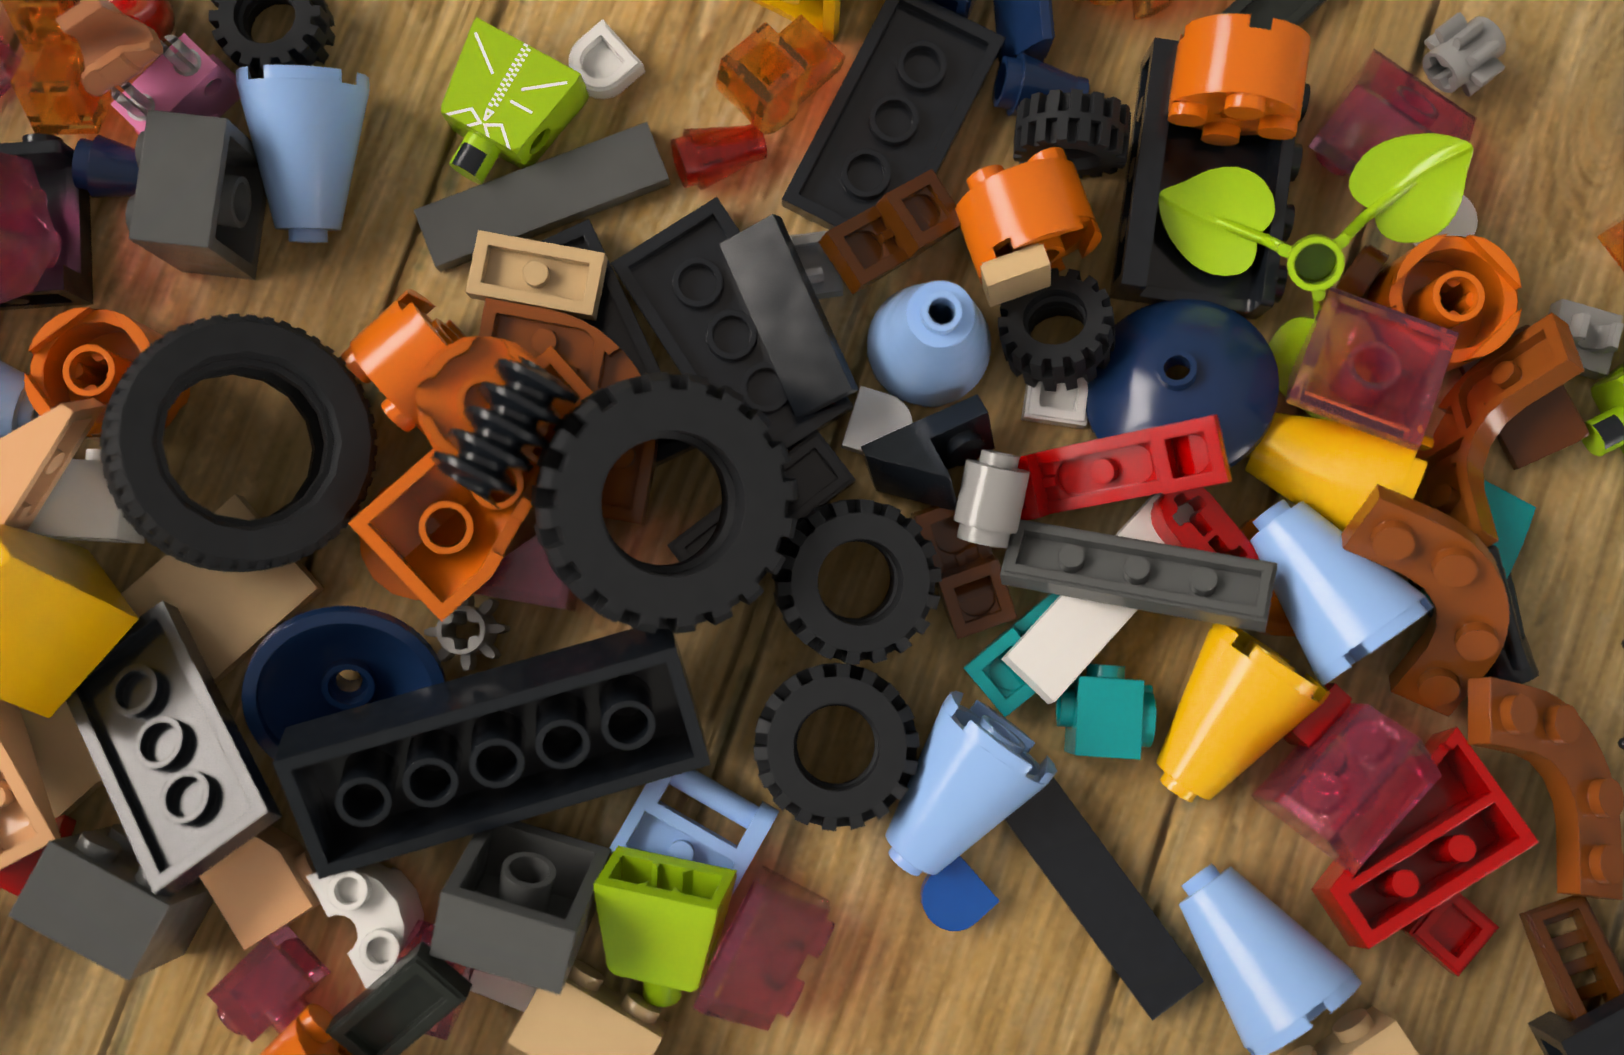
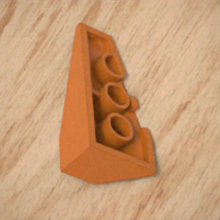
[348,346,593,622]

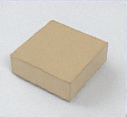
[980,243,1051,307]

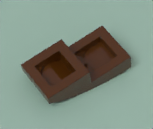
[818,169,961,295]
[911,497,1017,639]

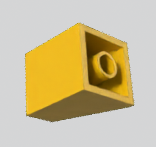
[0,524,139,719]

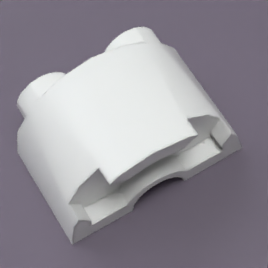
[306,862,424,989]

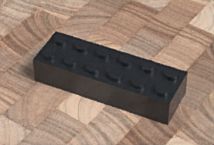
[272,628,711,879]

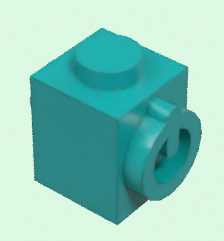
[1056,664,1156,760]

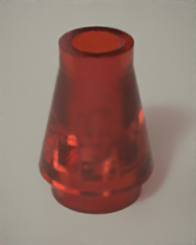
[671,122,767,190]

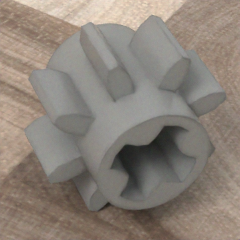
[1423,12,1506,96]
[424,594,510,671]

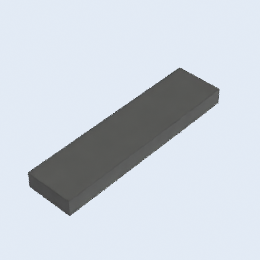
[414,122,671,272]
[1000,519,1278,633]

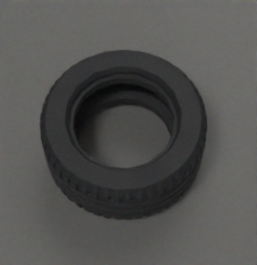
[100,314,378,572]

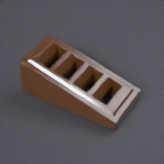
[1519,895,1624,1022]

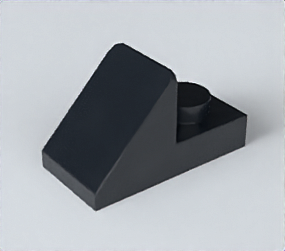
[861,394,995,510]

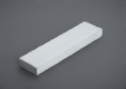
[1001,493,1194,704]

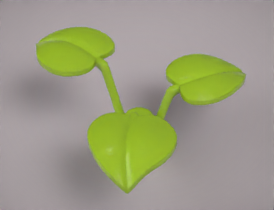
[1158,133,1474,421]

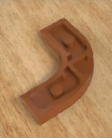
[479,298,658,525]
[1414,312,1585,547]
[1341,484,1509,717]
[1468,677,1624,900]

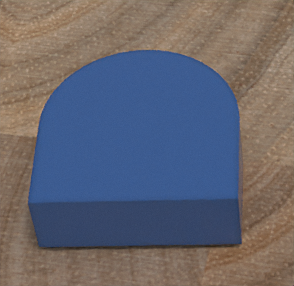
[920,856,1000,931]

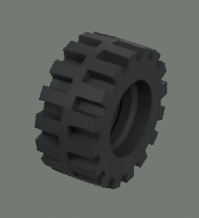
[209,0,335,79]
[1013,89,1131,179]
[998,268,1115,392]

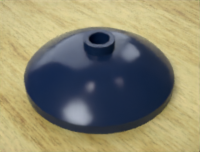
[1086,299,1279,468]
[242,606,446,759]

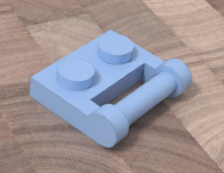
[609,770,779,895]

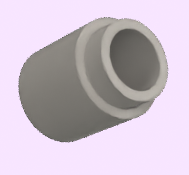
[954,449,1030,548]

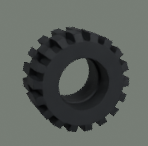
[772,499,942,665]
[753,663,920,831]

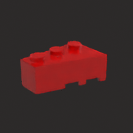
[1311,727,1539,949]

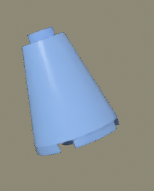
[236,64,370,243]
[867,281,991,407]
[1250,499,1434,686]
[885,691,1058,876]
[1179,863,1362,1055]

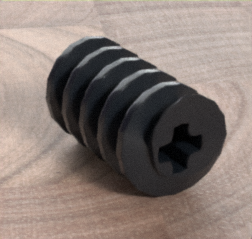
[431,356,579,510]

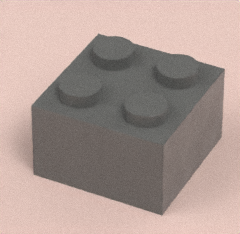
[125,110,267,280]
[429,821,611,995]
[8,824,214,981]

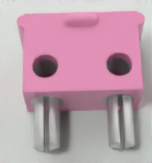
[111,33,240,135]

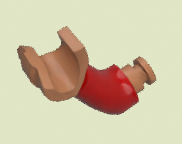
[55,0,175,96]

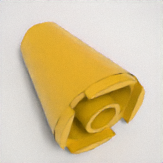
[1245,412,1434,532]
[1156,623,1330,803]

